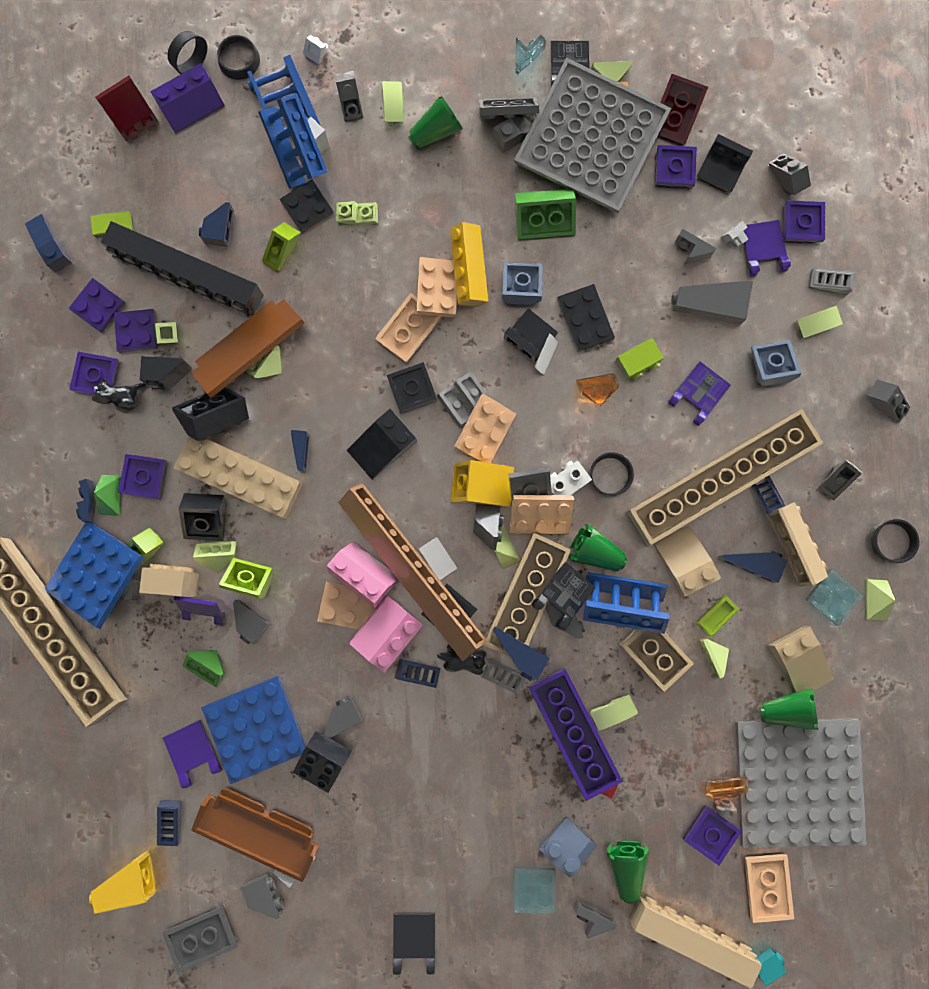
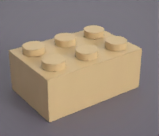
[139,564,199,597]
[619,629,694,692]

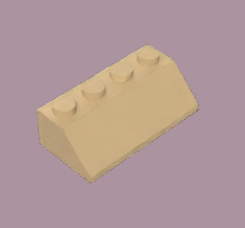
[767,502,828,587]

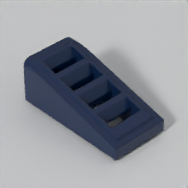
[291,430,309,473]
[751,476,785,515]
[395,659,441,688]
[157,800,181,846]

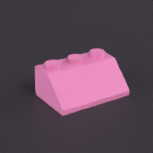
[327,542,399,609]
[349,595,423,673]

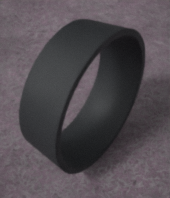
[167,31,208,75]
[217,35,260,80]
[590,452,634,496]
[872,519,920,563]

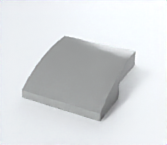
[437,372,489,427]

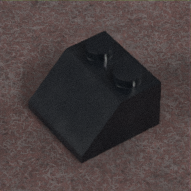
[139,356,192,392]
[178,493,226,541]

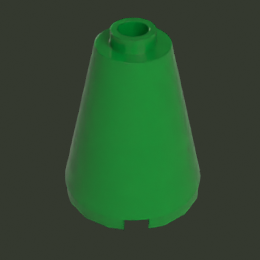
[408,95,463,148]
[569,524,627,571]
[760,689,819,730]
[607,840,649,904]

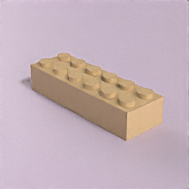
[173,436,303,520]
[484,533,571,657]
[629,896,762,989]

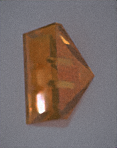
[576,373,619,406]
[706,776,748,799]

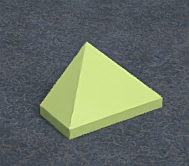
[591,61,632,82]
[245,345,282,379]
[493,525,521,569]
[193,541,237,573]
[866,579,895,620]
[699,639,729,679]

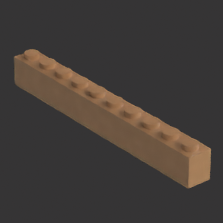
[338,483,488,661]

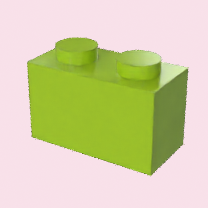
[615,338,664,381]

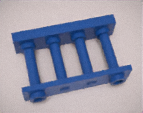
[247,55,321,129]
[258,93,328,189]
[583,572,669,634]

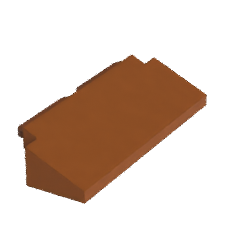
[191,299,304,398]
[191,789,320,882]

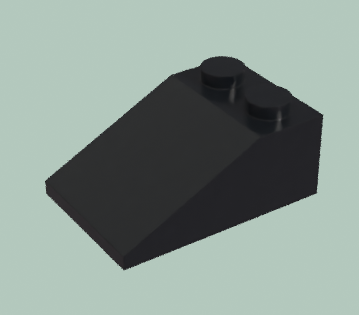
[346,409,417,480]

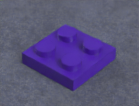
[655,145,697,187]
[784,200,825,242]
[68,278,126,333]
[114,309,158,353]
[69,352,119,395]
[118,454,167,500]
[683,806,742,866]

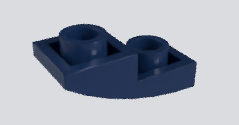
[76,479,96,523]

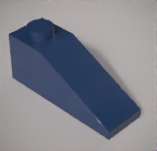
[25,214,72,273]
[718,551,788,583]
[493,626,550,681]

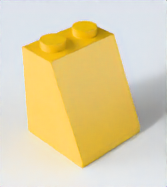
[450,460,514,508]
[89,851,156,914]

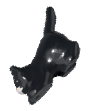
[92,377,147,412]
[437,644,487,675]

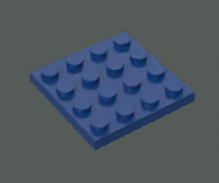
[45,522,144,629]
[201,676,306,784]

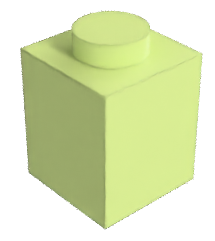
[154,322,178,343]

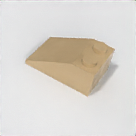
[654,526,721,597]
[768,626,834,693]

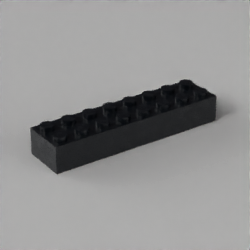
[101,221,263,316]

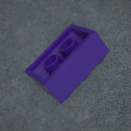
[150,63,225,133]

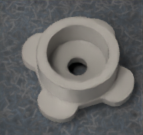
[714,799,737,817]

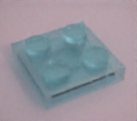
[805,569,864,626]
[514,868,556,913]

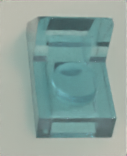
[515,35,546,75]

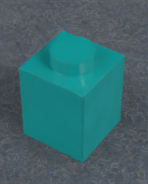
[757,948,787,986]

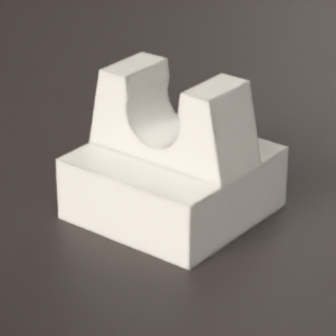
[303,35,329,64]
[721,221,748,247]

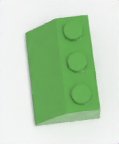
[514,189,576,240]

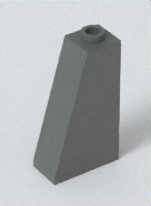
[671,281,753,324]

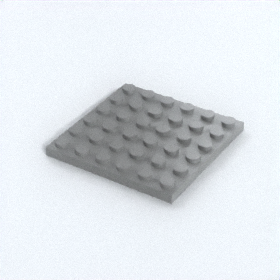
[514,58,671,213]
[736,719,867,848]

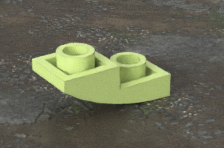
[382,82,404,122]
[336,201,378,224]
[797,306,843,338]
[590,694,638,731]

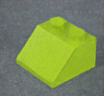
[219,558,272,599]

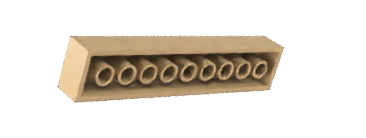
[627,409,823,546]
[0,537,127,727]

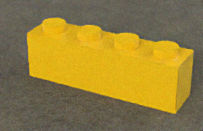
[450,222,488,307]

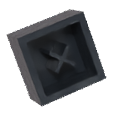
[293,731,352,793]

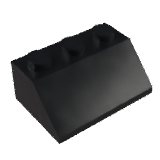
[172,387,249,441]

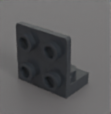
[697,134,753,193]
[503,309,558,363]

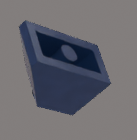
[199,202,234,247]

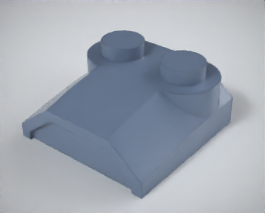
[502,262,543,305]
[751,339,802,386]
[539,817,597,878]

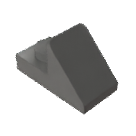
[675,229,717,264]
[818,459,862,500]
[574,901,617,938]

